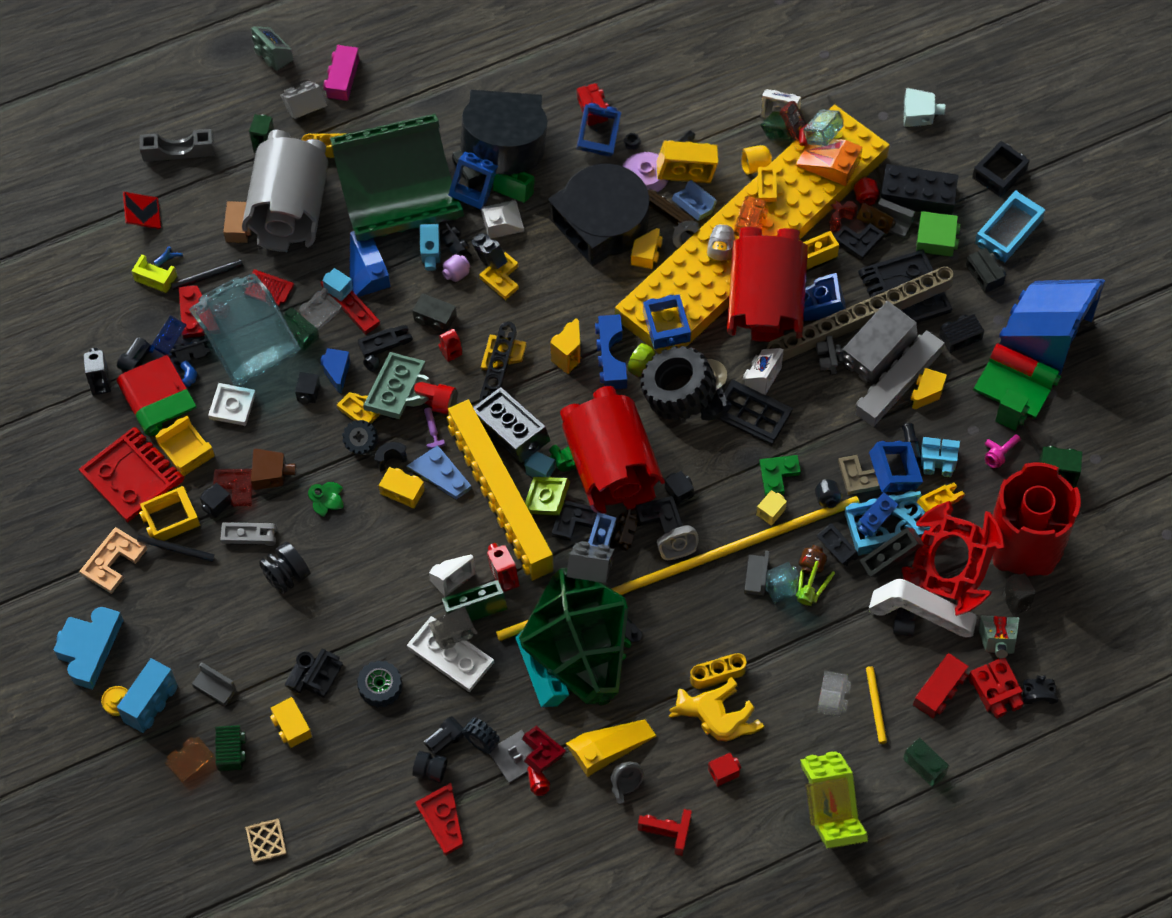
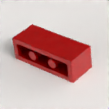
[913,653,969,718]

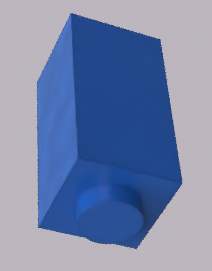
[856,492,899,537]

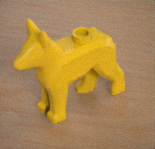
[669,677,764,741]

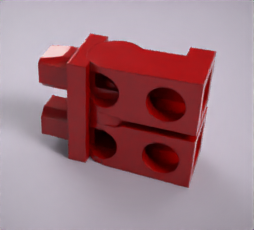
[968,658,1024,718]

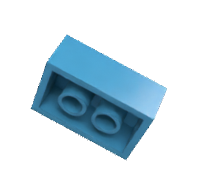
[117,658,177,733]

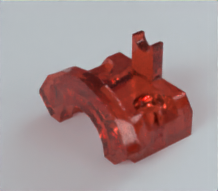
[829,200,857,232]

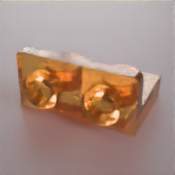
[165,737,214,782]

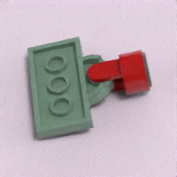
[363,352,458,419]

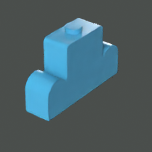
[54,607,123,690]

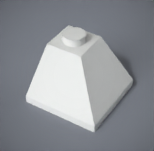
[481,200,524,239]
[429,555,475,597]

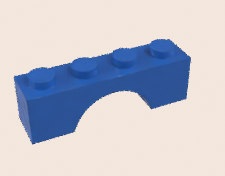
[595,314,627,389]

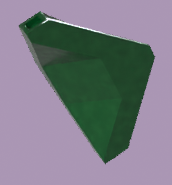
[519,568,628,706]

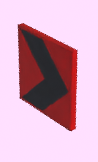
[123,192,161,229]

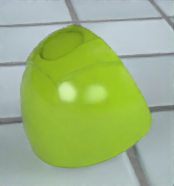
[627,343,656,377]

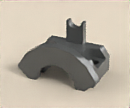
[673,221,700,248]

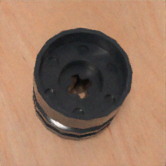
[259,542,311,595]

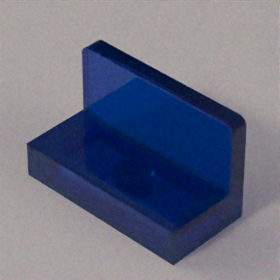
[149,315,186,355]

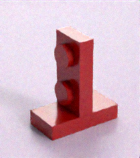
[638,809,692,856]

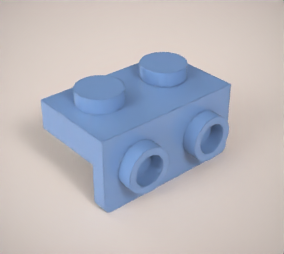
[672,180,717,221]

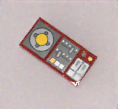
[779,100,806,141]

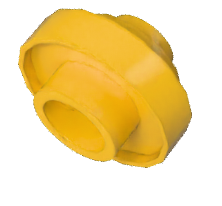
[101,686,128,716]

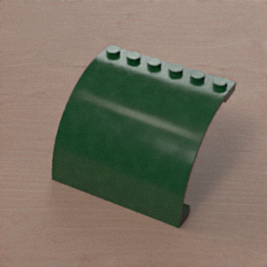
[330,114,464,241]

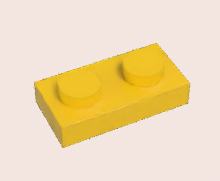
[758,167,777,202]

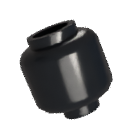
[815,479,842,508]

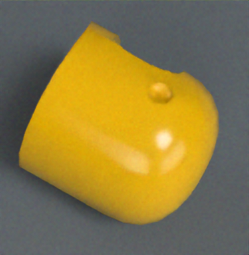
[741,145,772,174]

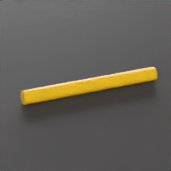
[866,666,887,744]

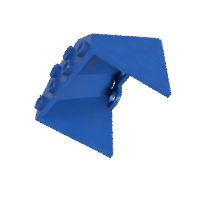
[999,279,1105,375]

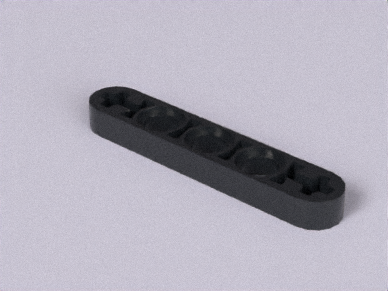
[480,322,517,402]

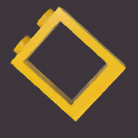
[139,486,200,541]

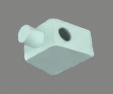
[904,88,945,127]

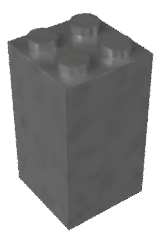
[843,300,917,385]

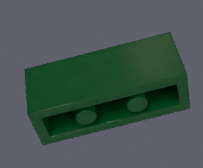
[442,580,508,628]

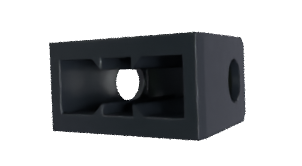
[84,348,111,395]

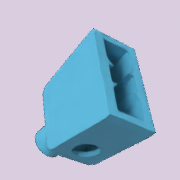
[420,224,440,271]

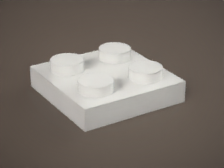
[208,383,256,426]

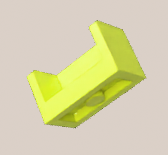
[132,255,177,293]

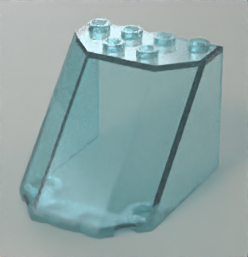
[189,273,301,386]

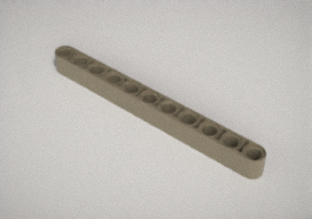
[767,267,953,362]

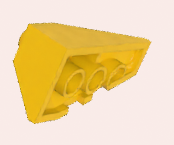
[566,719,656,777]

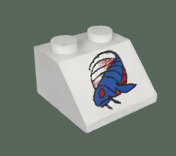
[761,89,801,123]
[743,348,783,395]

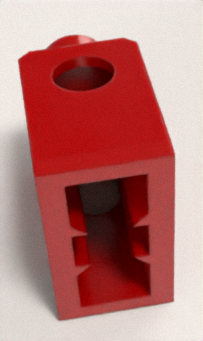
[487,543,519,592]

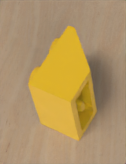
[550,319,581,374]

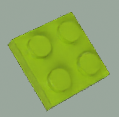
[525,477,570,515]

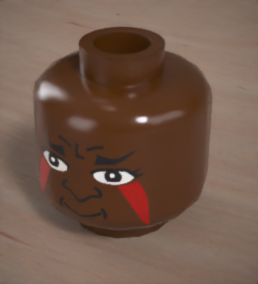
[799,545,827,576]

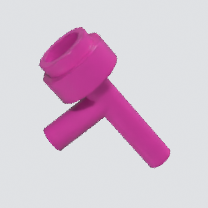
[985,434,1021,468]

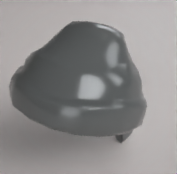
[610,762,644,804]

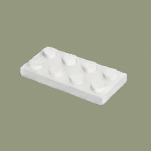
[407,616,494,692]

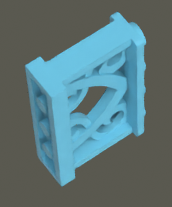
[844,491,930,556]

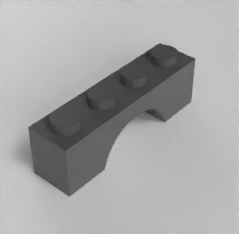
[139,129,215,162]

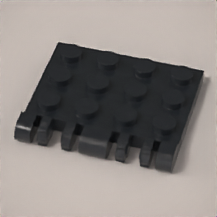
[858,249,952,323]

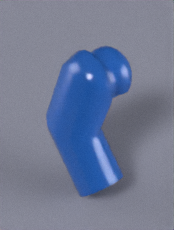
[180,361,197,387]

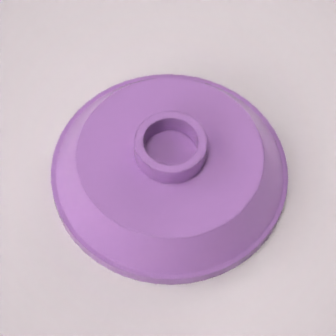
[623,152,669,192]

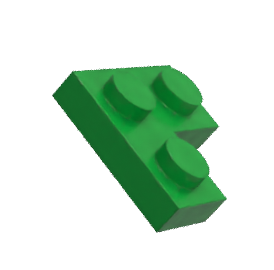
[759,455,800,497]

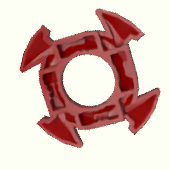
[902,501,1005,616]

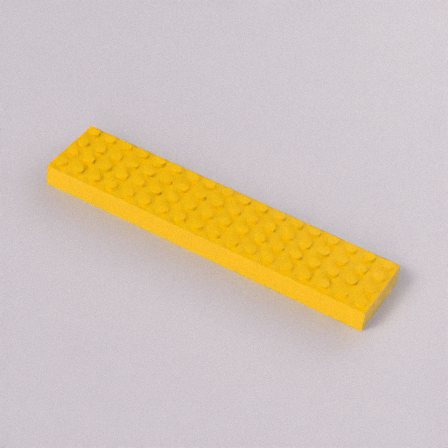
[615,104,889,354]

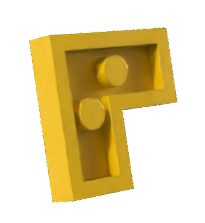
[479,252,519,300]

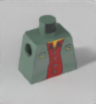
[979,615,1019,658]

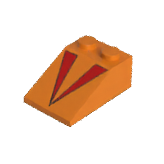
[796,137,863,186]

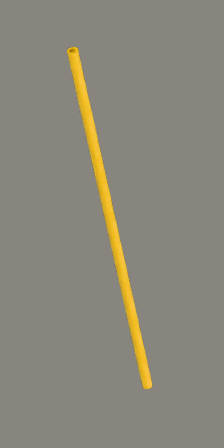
[496,496,860,641]

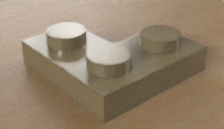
[838,455,880,495]

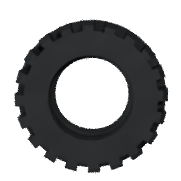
[640,346,717,420]

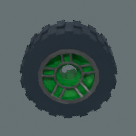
[357,660,402,707]

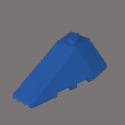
[350,231,391,297]
[803,273,846,321]

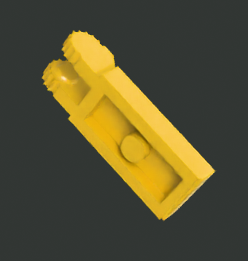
[917,482,965,512]

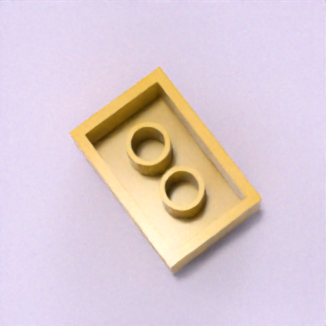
[656,140,718,183]

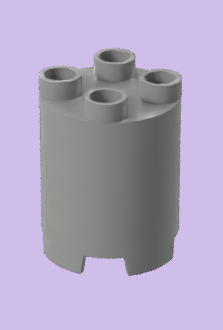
[242,130,328,252]

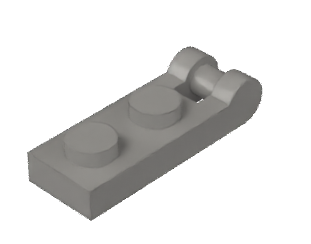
[220,523,277,546]

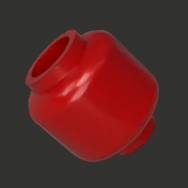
[854,177,880,205]

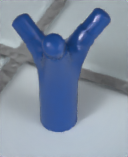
[153,246,183,267]

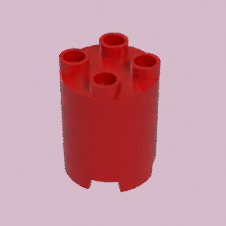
[727,227,808,342]
[560,386,665,514]
[992,462,1081,576]

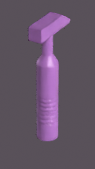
[424,408,445,449]

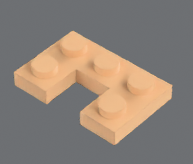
[79,527,147,594]

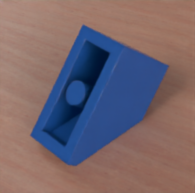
[321,348,351,393]

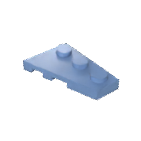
[407,445,472,499]

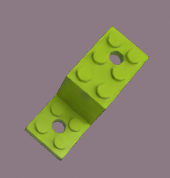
[800,752,868,848]

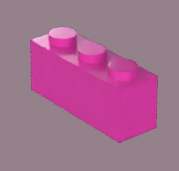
[324,45,360,101]

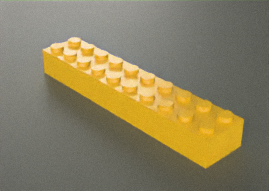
[446,399,553,581]

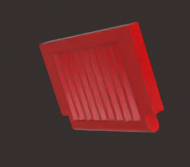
[244,269,294,307]

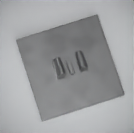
[490,730,534,783]

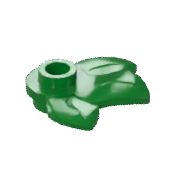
[308,482,343,517]

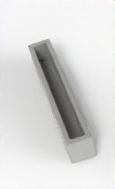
[856,330,944,427]

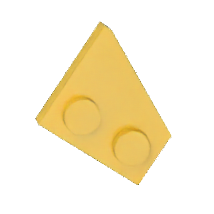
[481,334,527,370]
[337,392,380,424]

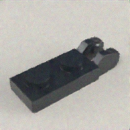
[358,325,413,358]

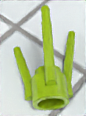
[796,561,835,606]

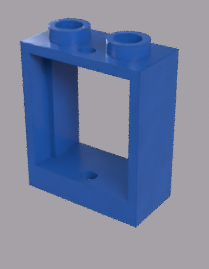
[576,103,621,157]
[448,152,498,209]
[643,294,691,349]
[869,441,923,492]

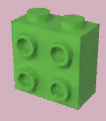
[916,211,960,257]

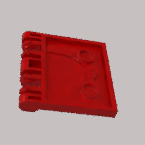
[79,427,184,523]

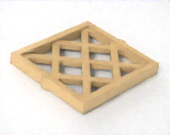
[245,819,287,863]

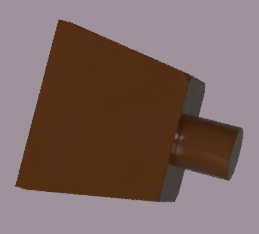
[251,449,296,490]

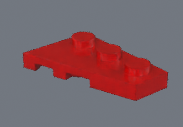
[179,285,220,339]
[415,783,463,856]

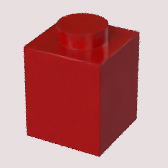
[708,752,741,787]

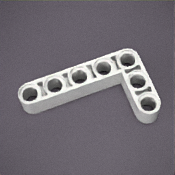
[869,579,977,637]

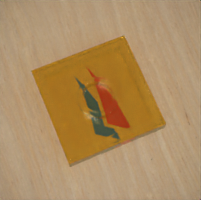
[805,777,852,826]

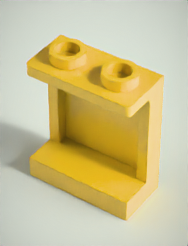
[155,416,215,476]

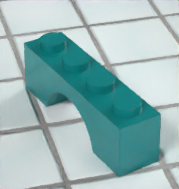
[515,630,569,707]

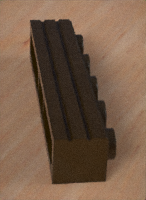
[648,188,695,232]

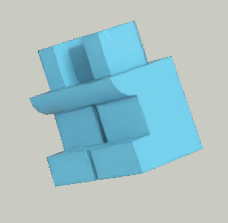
[921,437,960,477]

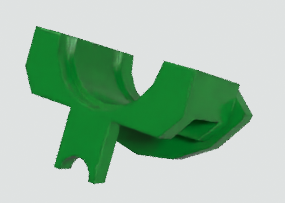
[549,445,576,472]

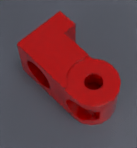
[438,329,463,362]

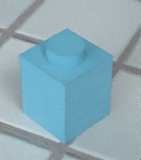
[322,268,353,302]
[524,452,555,477]

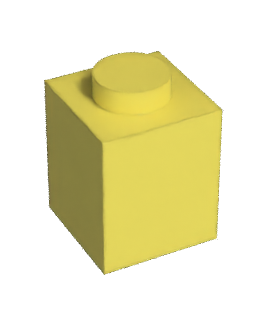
[756,490,787,526]

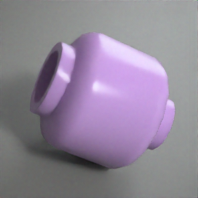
[442,255,470,282]

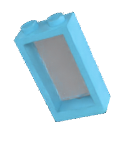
[975,190,1045,263]

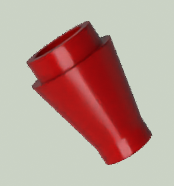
[527,766,550,796]

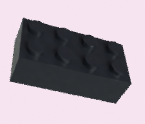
[881,164,959,215]

